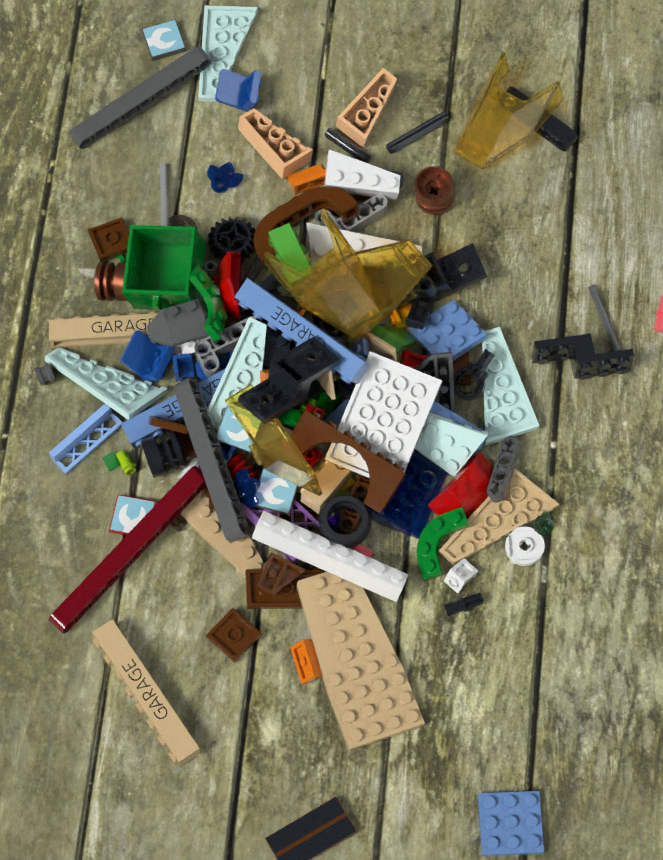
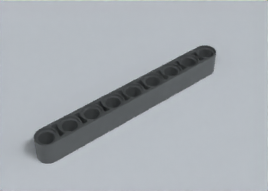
[69,46,212,149]
[174,376,249,543]

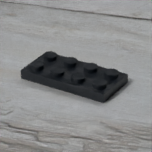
[256,293,299,369]

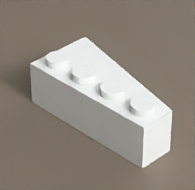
[324,149,400,200]

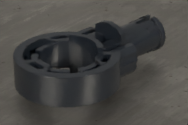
[453,349,495,401]

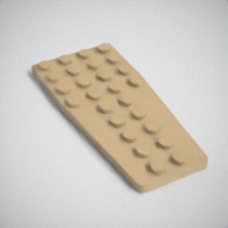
[296,572,425,751]

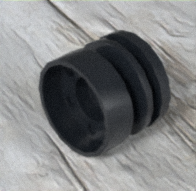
[141,430,185,478]

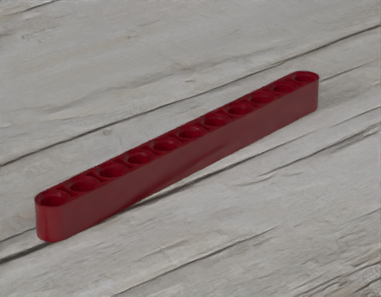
[48,466,207,634]

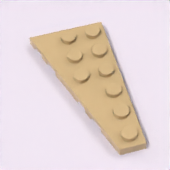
[439,469,559,565]
[179,489,265,578]

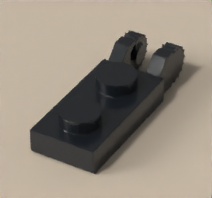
[405,296,435,330]

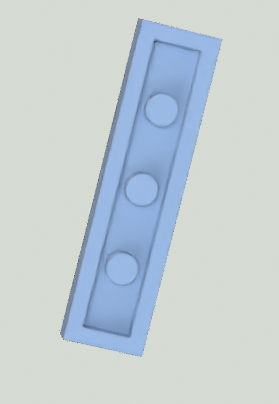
[49,404,123,475]

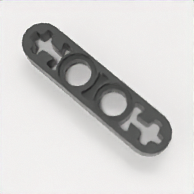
[487,436,521,503]

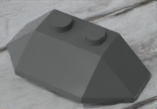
[146,299,209,347]
[415,352,455,413]

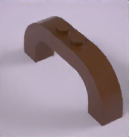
[254,186,360,270]

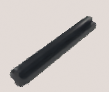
[386,111,449,154]

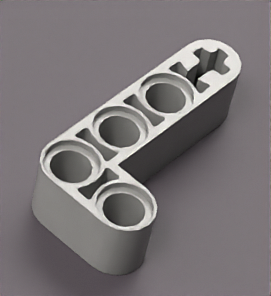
[315,194,388,233]
[194,316,256,377]

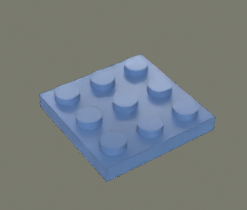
[408,299,487,361]
[478,791,544,856]

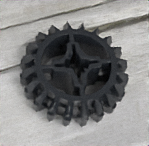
[208,216,256,262]

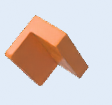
[287,164,326,195]
[290,639,323,684]

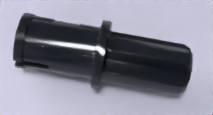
[444,593,484,616]

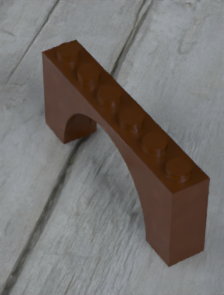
[281,410,407,514]

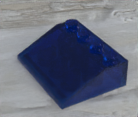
[366,451,448,539]

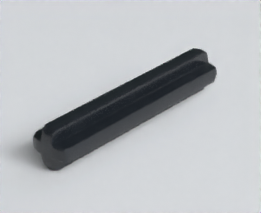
[325,128,371,163]

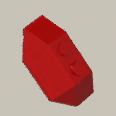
[214,252,241,319]
[427,451,493,519]

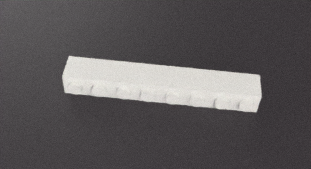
[252,511,408,602]

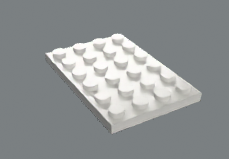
[325,351,443,478]

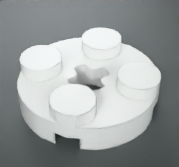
[505,527,545,566]

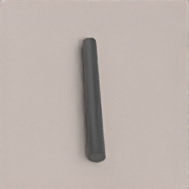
[588,285,622,351]

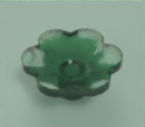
[534,511,554,536]

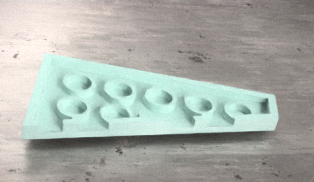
[208,317,267,447]
[45,347,168,420]

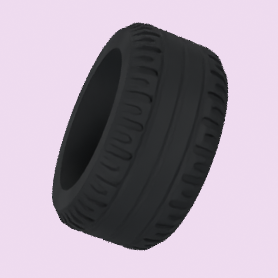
[319,494,371,548]

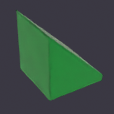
[103,452,120,472]

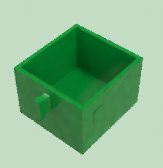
[122,225,206,313]

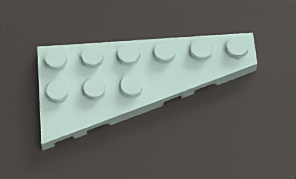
[198,5,258,102]
[482,327,539,446]
[415,413,489,476]

